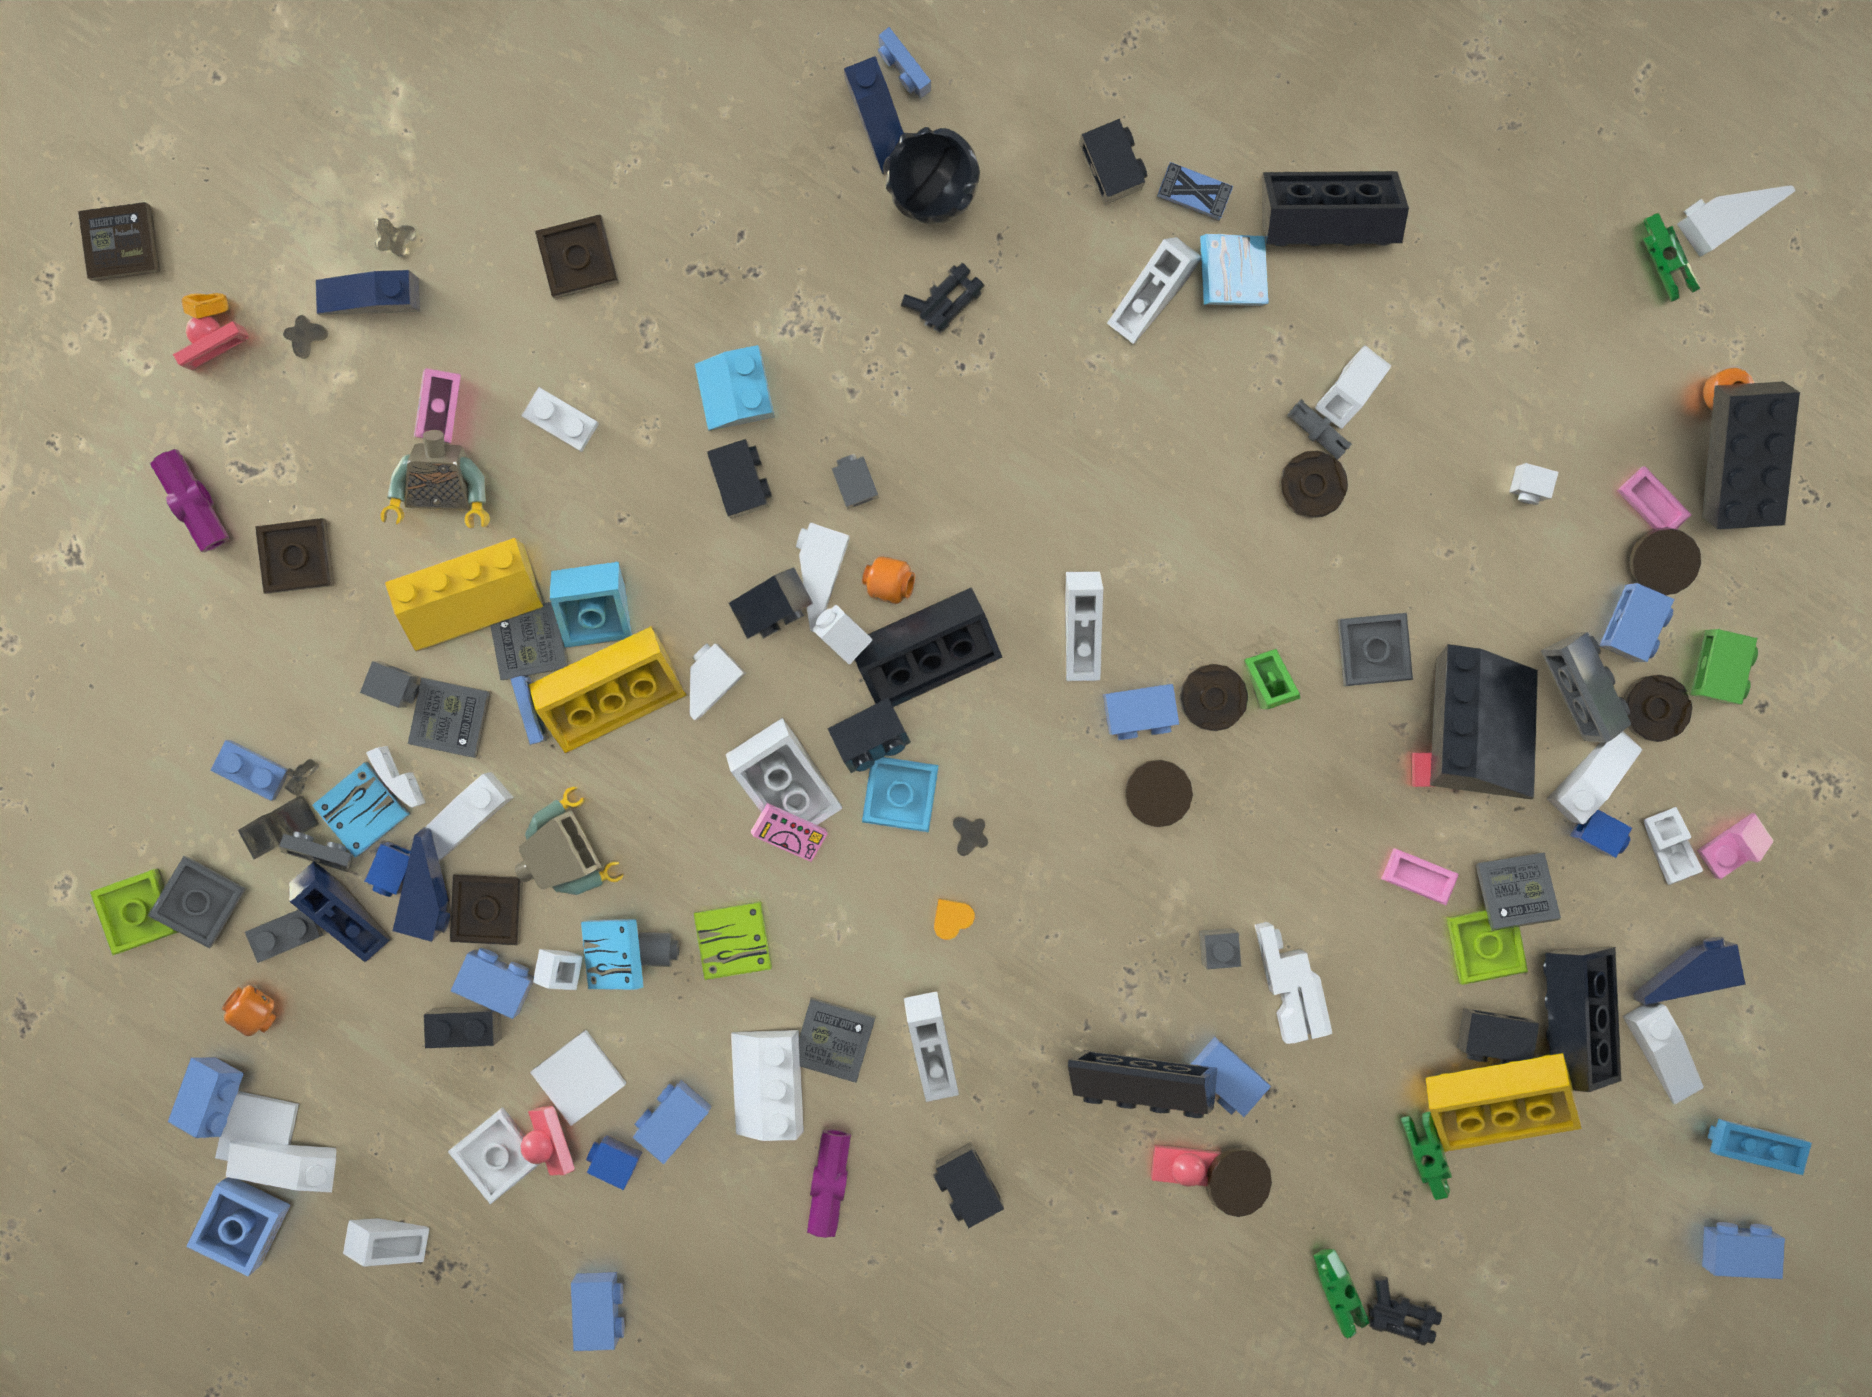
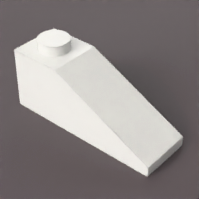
[1677,185,1796,257]
[1107,237,1201,344]
[796,523,850,632]
[1065,572,1103,681]
[1547,731,1642,824]
[426,772,514,862]
[904,991,959,1102]
[1622,1002,1704,1104]
[226,1141,336,1192]

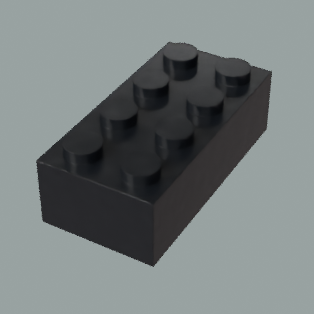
[1702,381,1800,529]

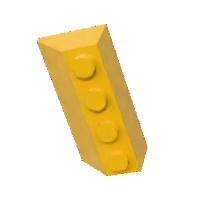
[385,538,543,652]
[529,626,687,753]
[1426,1053,1582,1152]

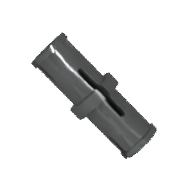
[1287,399,1352,460]

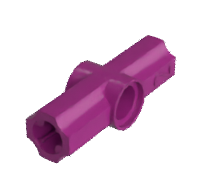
[150,449,230,553]
[807,1129,851,1238]

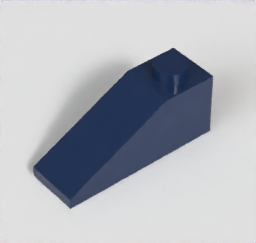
[844,56,904,174]
[316,270,420,315]
[392,827,450,942]
[289,861,390,962]
[1633,937,1746,1005]

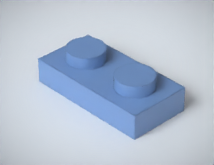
[878,27,931,99]
[210,740,290,801]

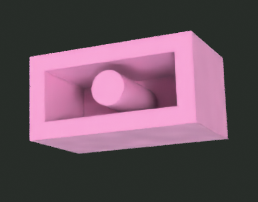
[414,368,461,443]

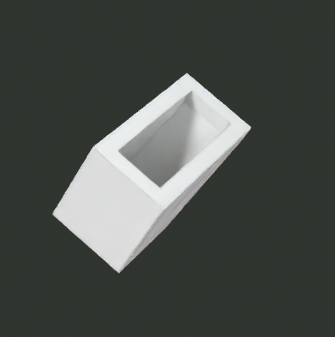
[812,605,873,665]
[690,643,746,720]
[343,1218,429,1267]

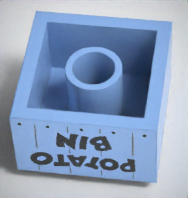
[186,1177,291,1276]

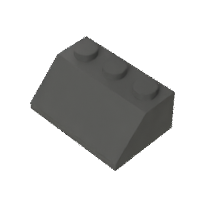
[1541,632,1631,743]

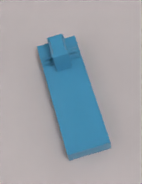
[1708,1119,1812,1175]

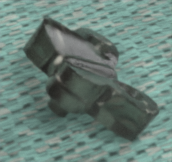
[374,217,416,257]
[283,315,328,359]
[285,759,319,797]
[953,816,988,856]

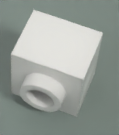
[1509,463,1559,505]
[533,949,583,990]

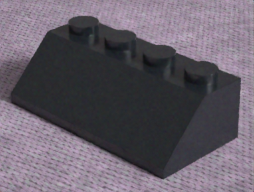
[1262,171,1409,246]
[855,587,1003,707]
[1543,947,1622,1092]
[1068,1050,1217,1118]

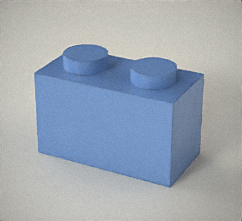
[1599,583,1675,662]
[1103,684,1179,740]
[451,948,534,1019]
[1191,1037,1271,1117]
[168,1057,244,1138]
[633,1080,712,1164]
[1702,1222,1785,1279]
[571,1272,625,1351]

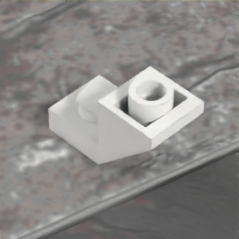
[1315,345,1391,429]

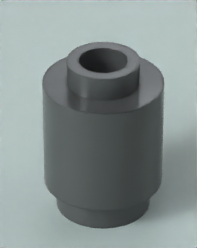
[638,932,679,967]

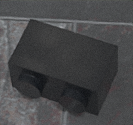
[1079,118,1148,205]
[707,439,772,519]
[729,567,813,639]
[827,698,911,773]
[424,1006,502,1049]
[1457,1008,1539,1064]
[933,1142,1004,1229]

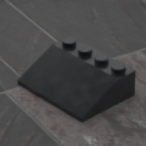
[1430,644,1538,800]

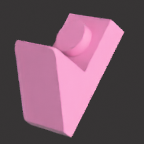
[1697,813,1773,879]

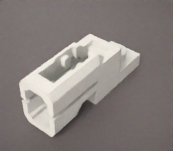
[1255,922,1333,1044]

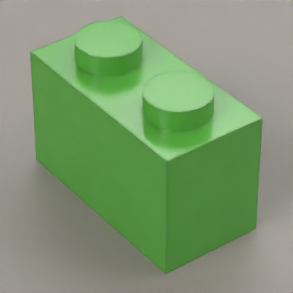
[1690,629,1758,705]

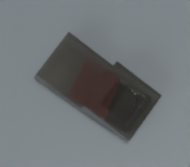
[238,795,319,859]

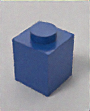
[1570,810,1632,858]
[364,841,411,897]
[586,1135,643,1190]

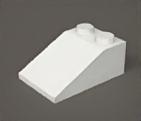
[726,718,842,825]

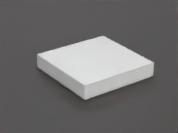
[530,1030,626,1126]
[215,1091,299,1161]
[448,1107,540,1204]

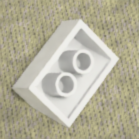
[731,1030,804,1141]

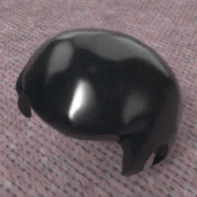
[883,127,980,224]

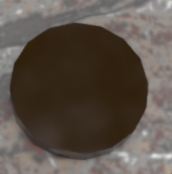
[1279,450,1348,519]
[1630,527,1701,595]
[1180,664,1248,731]
[1623,675,1693,742]
[1125,760,1193,827]
[1206,1148,1272,1217]

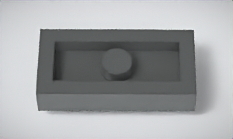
[279,832,353,872]
[245,909,324,963]

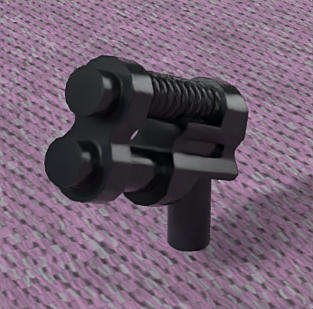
[901,263,985,334]
[1369,1276,1442,1346]

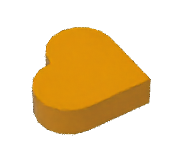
[181,293,229,319]
[934,898,975,940]

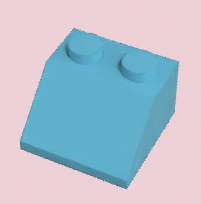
[695,345,775,431]
[550,562,632,648]

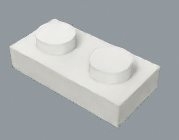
[522,387,599,452]

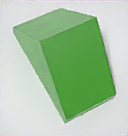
[1244,649,1301,710]

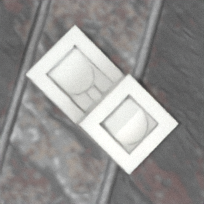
[366,746,426,808]
[1644,807,1703,885]

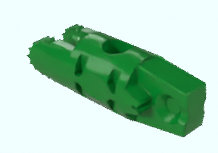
[1643,213,1701,302]
[1401,1112,1452,1200]
[1314,1249,1370,1339]

